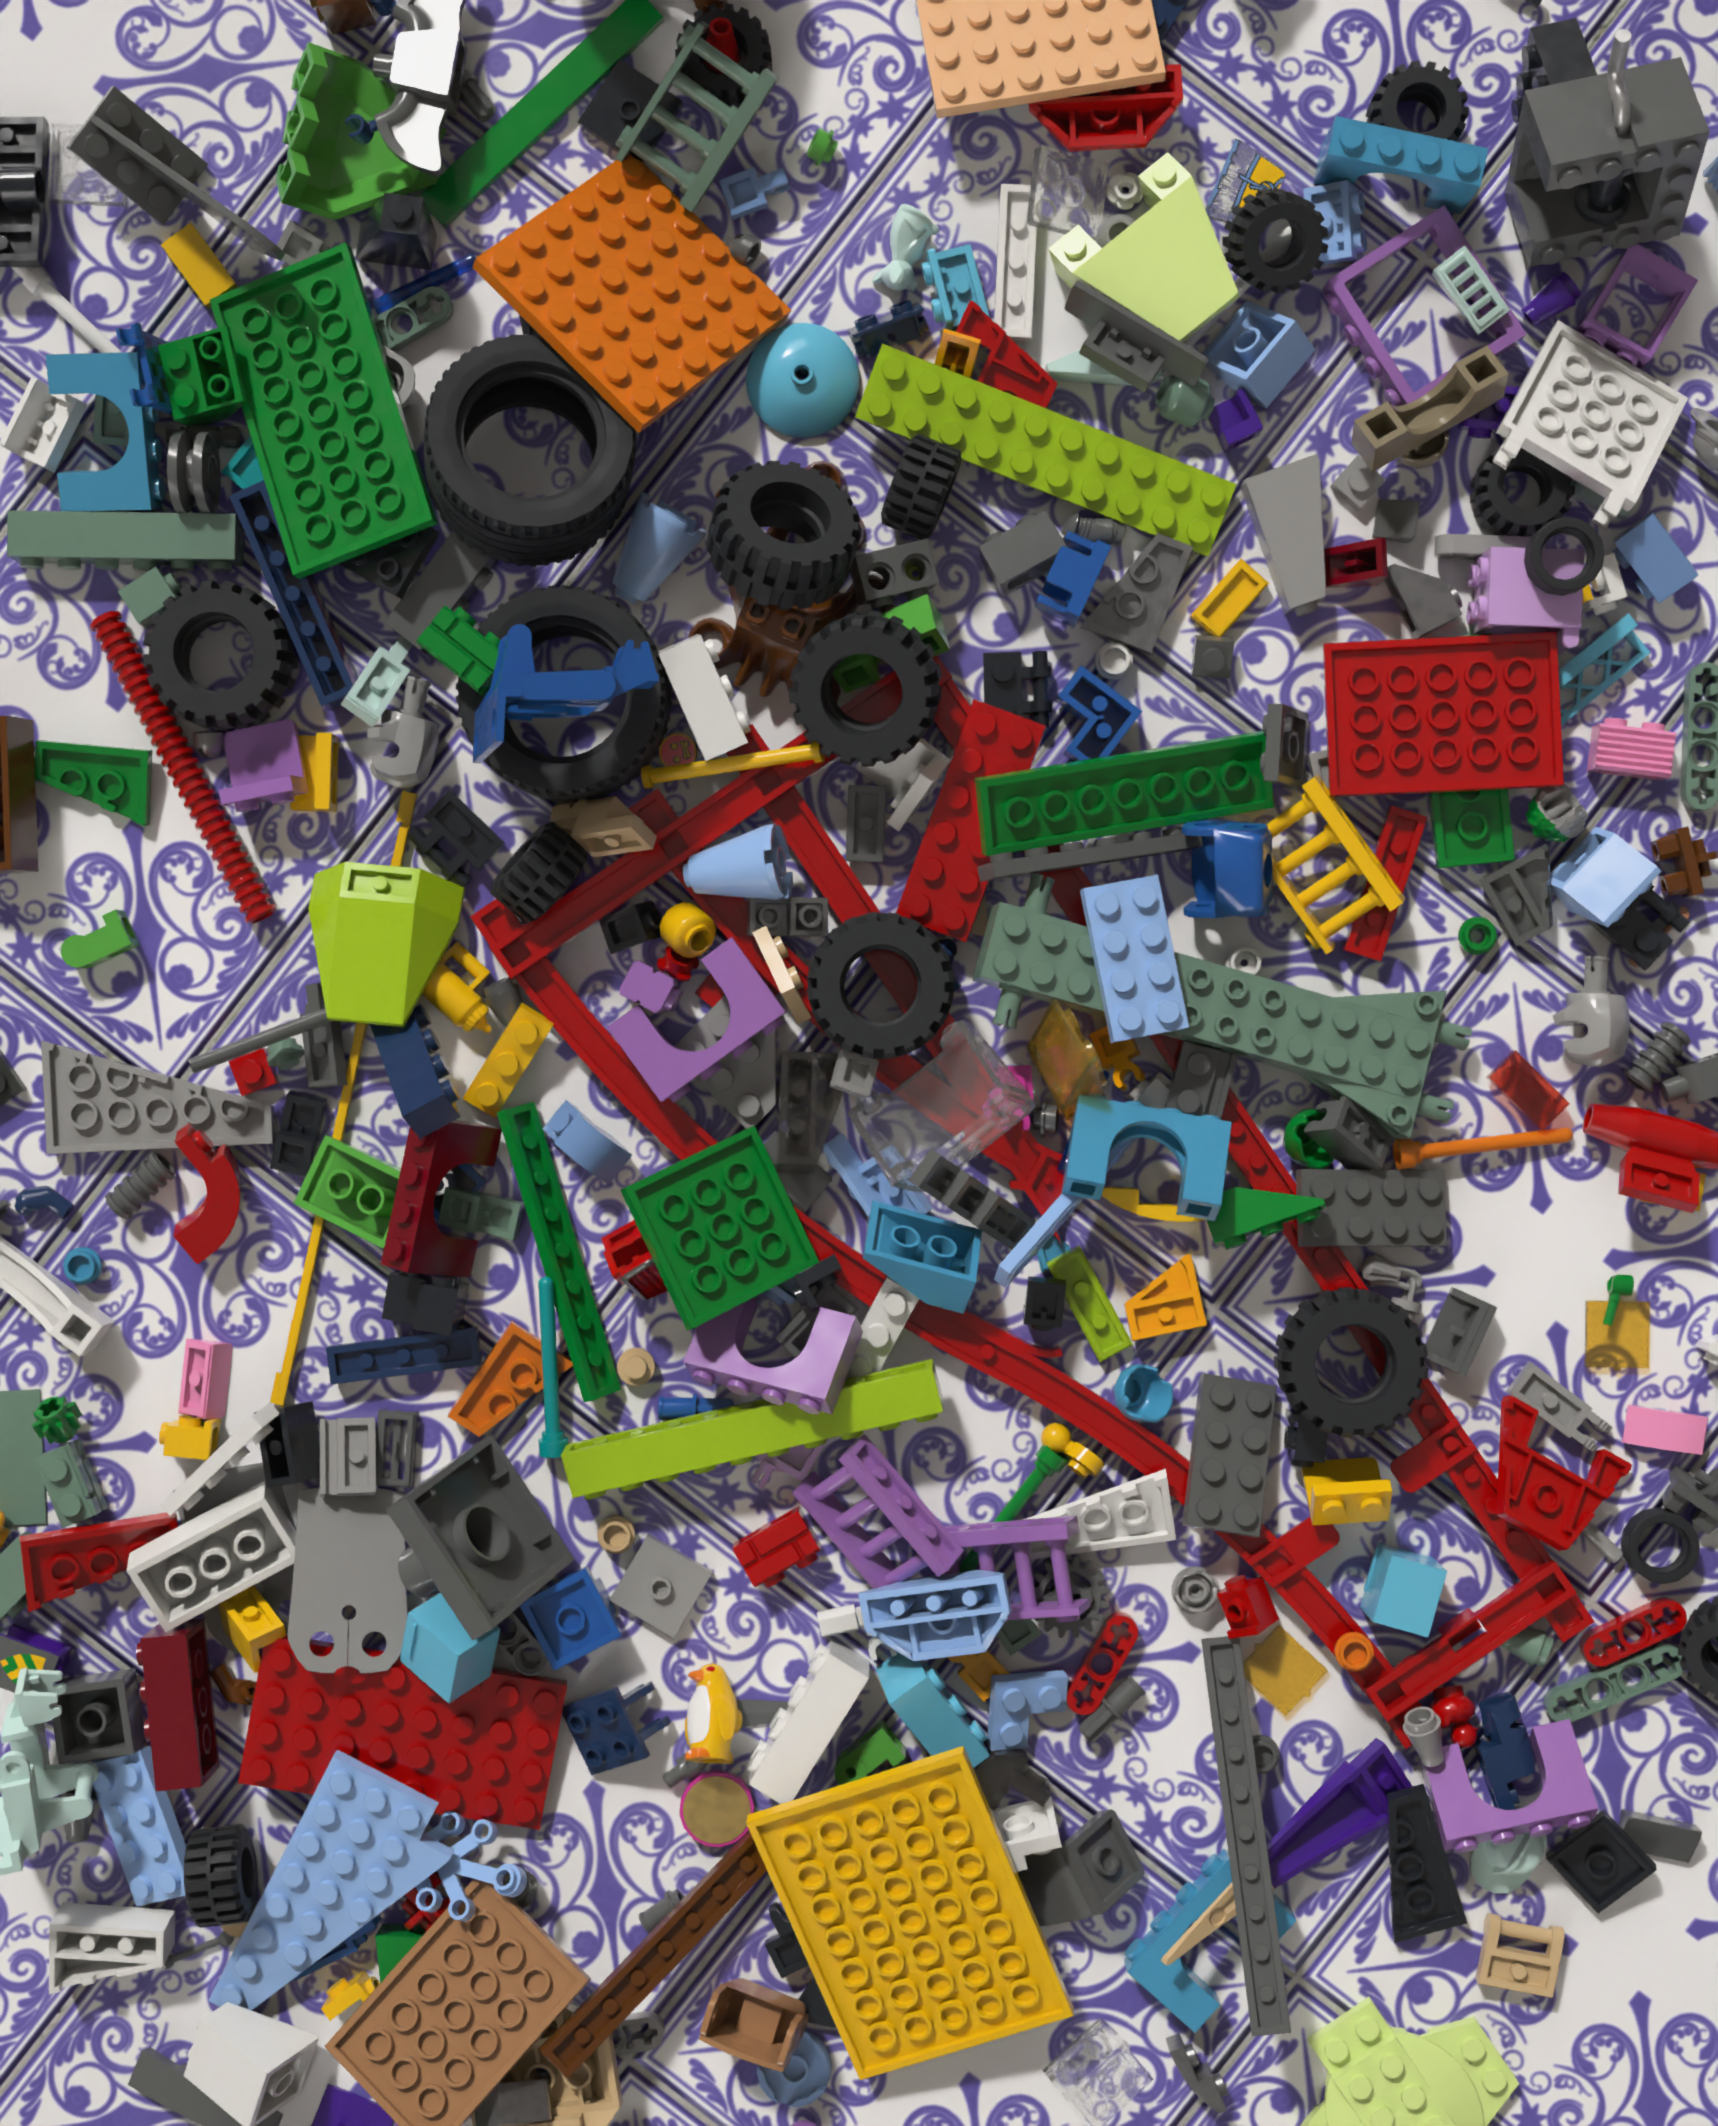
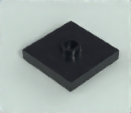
[578,59,683,164]
[1546,1809,1657,1914]

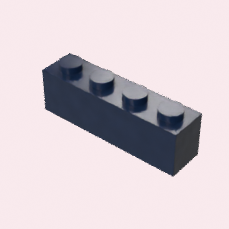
[370,1004,461,1139]

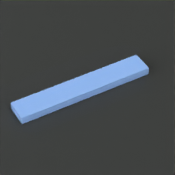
[994,1138,1137,1288]

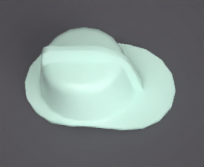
[1470,1808,1547,1893]

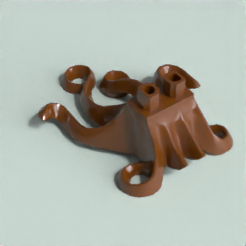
[688,461,895,703]

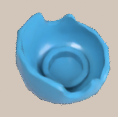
[1113,1364,1173,1423]

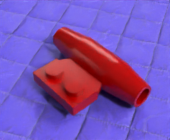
[1583,1103,1718,1213]

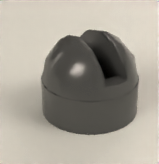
[729,233,761,267]

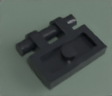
[983,651,1053,728]
[407,790,506,887]
[1587,885,1690,971]

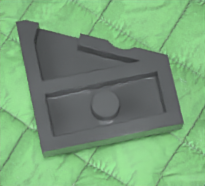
[1479,844,1553,946]

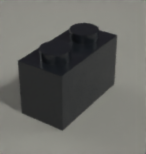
[254,1401,320,1488]

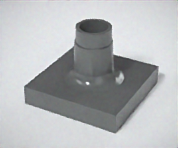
[386,1434,574,1640]

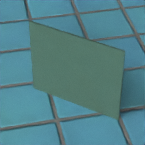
[0,1389,47,1526]

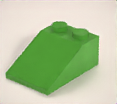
[294,1135,401,1249]

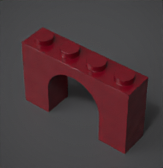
[381,1120,502,1277]

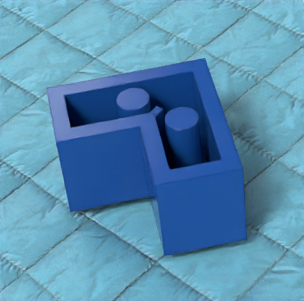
[1055,665,1142,762]

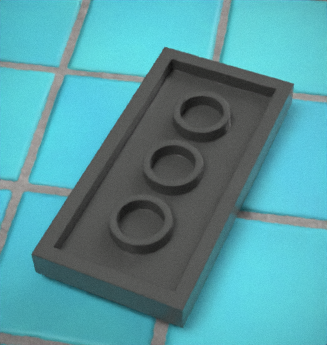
[1296,1169,1447,1247]
[1182,1373,1277,1538]

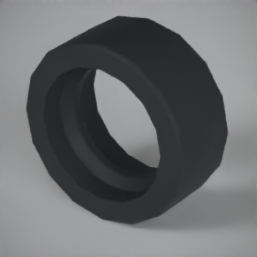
[1524,517,1605,596]
[1621,1507,1700,1584]

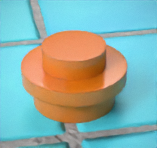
[1334,1632,1374,1672]

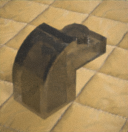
[973,1748,1051,1811]

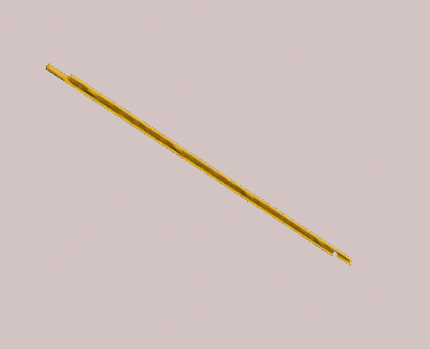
[270,791,418,1406]

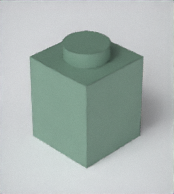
[118,567,183,629]

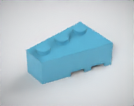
[875,1652,990,1768]

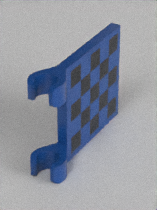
[115,322,172,415]

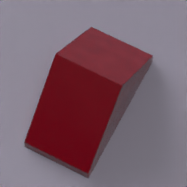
[1324,537,1388,588]

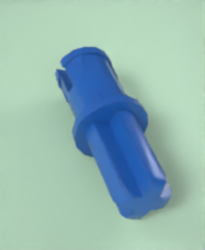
[658,1394,734,1420]

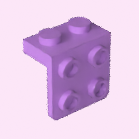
[219,719,309,812]

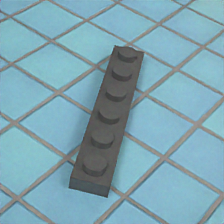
[977,827,1203,882]

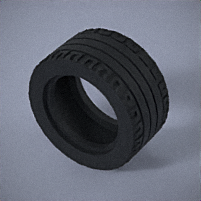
[424,334,636,567]
[456,585,672,802]

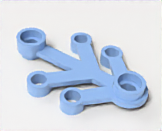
[416,1811,527,1922]

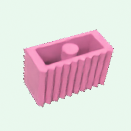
[1587,718,1677,781]

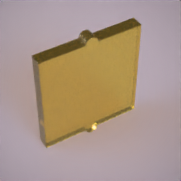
[1584,1298,1650,1371]
[1243,1625,1328,1716]

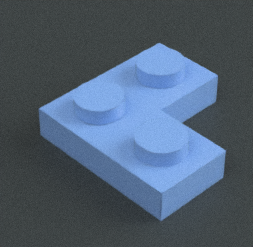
[987,1670,1068,1751]

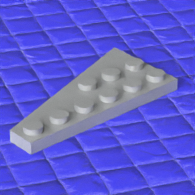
[41,1041,276,1154]

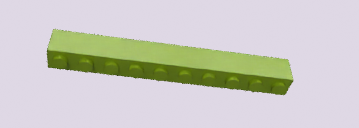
[561,1359,944,1500]

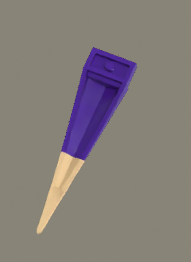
[1161,1738,1413,1965]

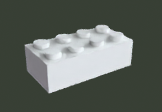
[127,1480,296,1632]
[747,1637,869,1804]

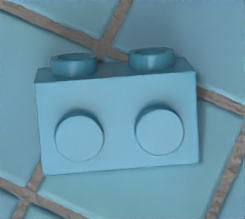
[921,244,990,331]

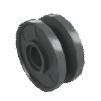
[167,431,221,513]

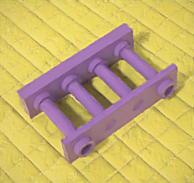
[792,1434,964,1589]
[944,1515,1091,1623]

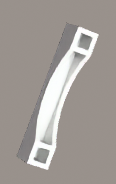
[0,1236,115,1356]

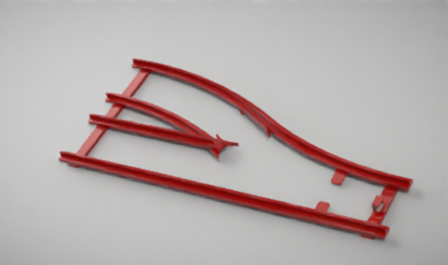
[470,655,1595,1749]

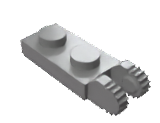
[1506,1361,1613,1453]

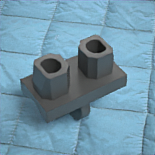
[1662,1465,1718,1534]

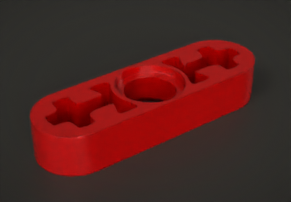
[1579,1597,1687,1667]
[1067,1612,1138,1715]

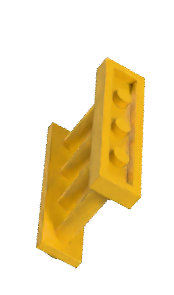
[1249,774,1405,955]

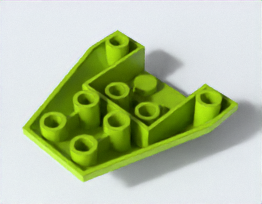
[308,862,465,1027]

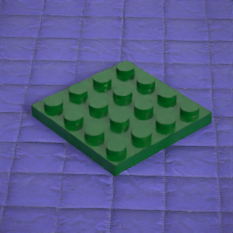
[620,1125,819,1330]

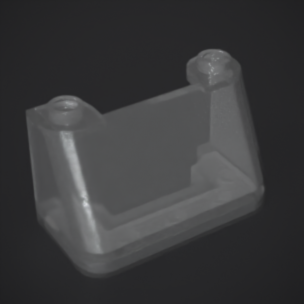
[847,1020,1035,1193]

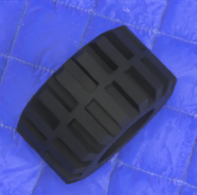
[675,3,773,108]
[1365,60,1469,141]
[1222,188,1329,294]
[881,433,962,540]
[1470,448,1575,537]
[490,821,588,924]
[1678,1596,1718,1700]
[184,1824,258,1928]

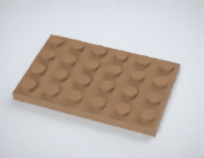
[324,1879,591,2126]

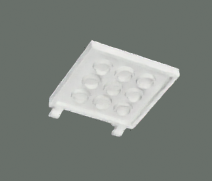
[1492,320,1688,529]

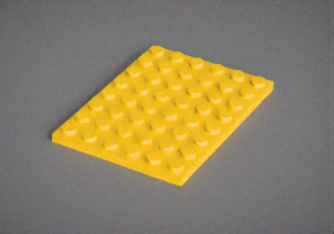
[746,1746,1074,2080]

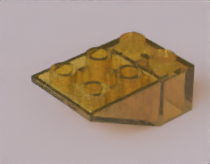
[1026,999,1108,1120]

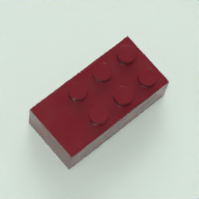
[136,1618,220,1791]

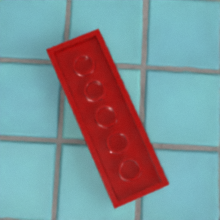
[896,699,1047,942]

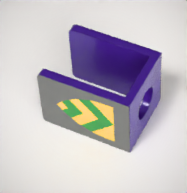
[0,1624,73,1693]

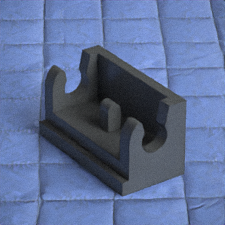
[1304,1096,1393,1170]
[775,1284,858,1358]
[1425,1286,1497,1377]

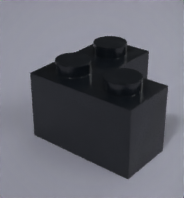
[382,1271,470,1335]

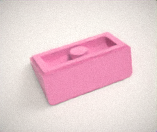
[178,1339,233,1419]

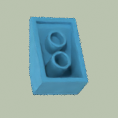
[862,1201,982,1314]

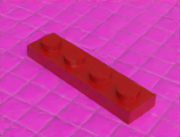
[1343,805,1428,962]

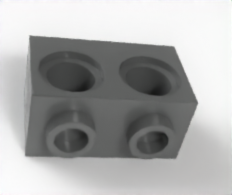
[850,538,939,610]

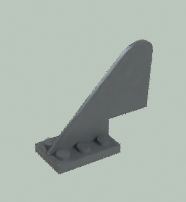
[66,86,285,261]

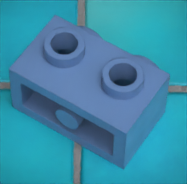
[1612,511,1699,604]

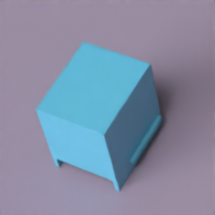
[1360,1542,1447,1638]
[400,1593,500,1703]

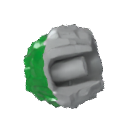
[1526,783,1589,842]

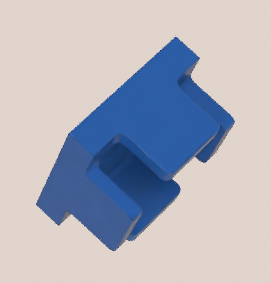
[1035,531,1111,628]
[520,1566,623,1671]

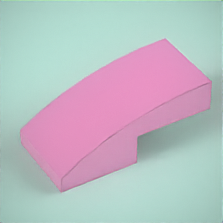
[1622,1404,1708,1455]

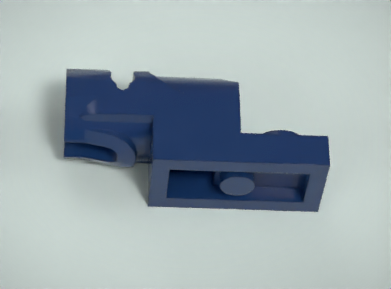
[1473,1692,1535,1810]

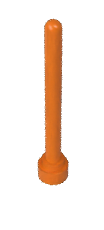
[1392,1127,1573,1170]

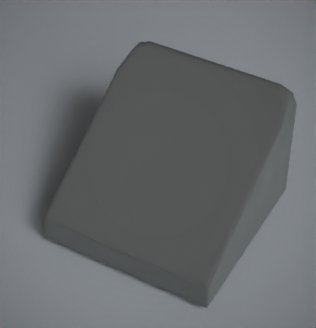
[1372,499,1420,543]

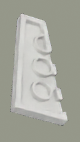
[1024,1469,1176,1560]

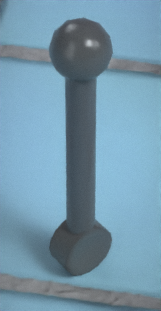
[162,1930,235,1969]

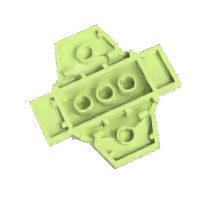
[1300,1997,1519,2126]

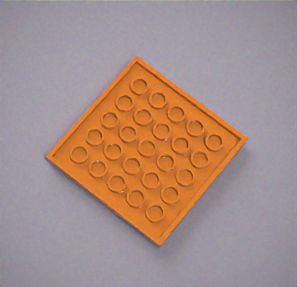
[472,154,792,433]

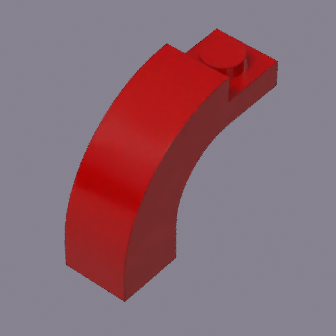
[173,1123,241,1264]

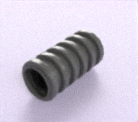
[1623,1022,1691,1093]
[105,1152,176,1220]

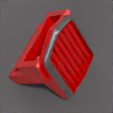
[601,1220,668,1300]

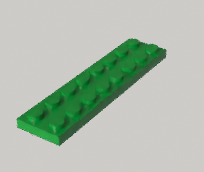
[975,731,1274,856]

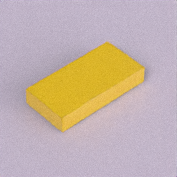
[161,222,238,309]
[1190,559,1269,637]

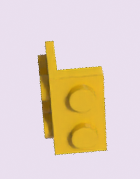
[1301,1457,1392,1526]

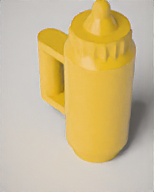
[422,942,492,1033]

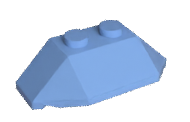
[858,1570,1012,1661]

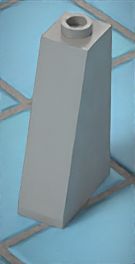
[1240,454,1326,617]

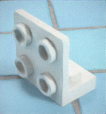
[856,716,951,831]

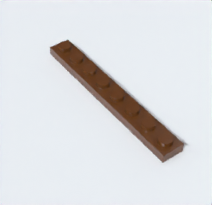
[539,1831,767,2079]

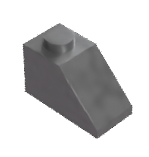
[1384,564,1462,639]

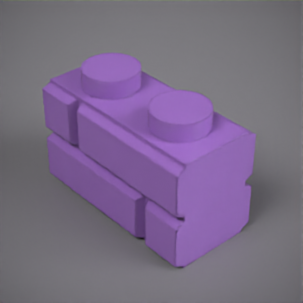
[619,960,683,1014]

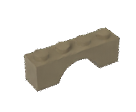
[1351,345,1509,472]

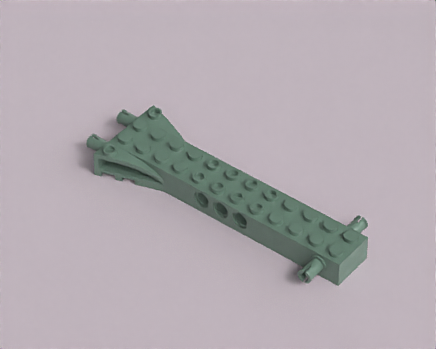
[972,874,1472,1140]

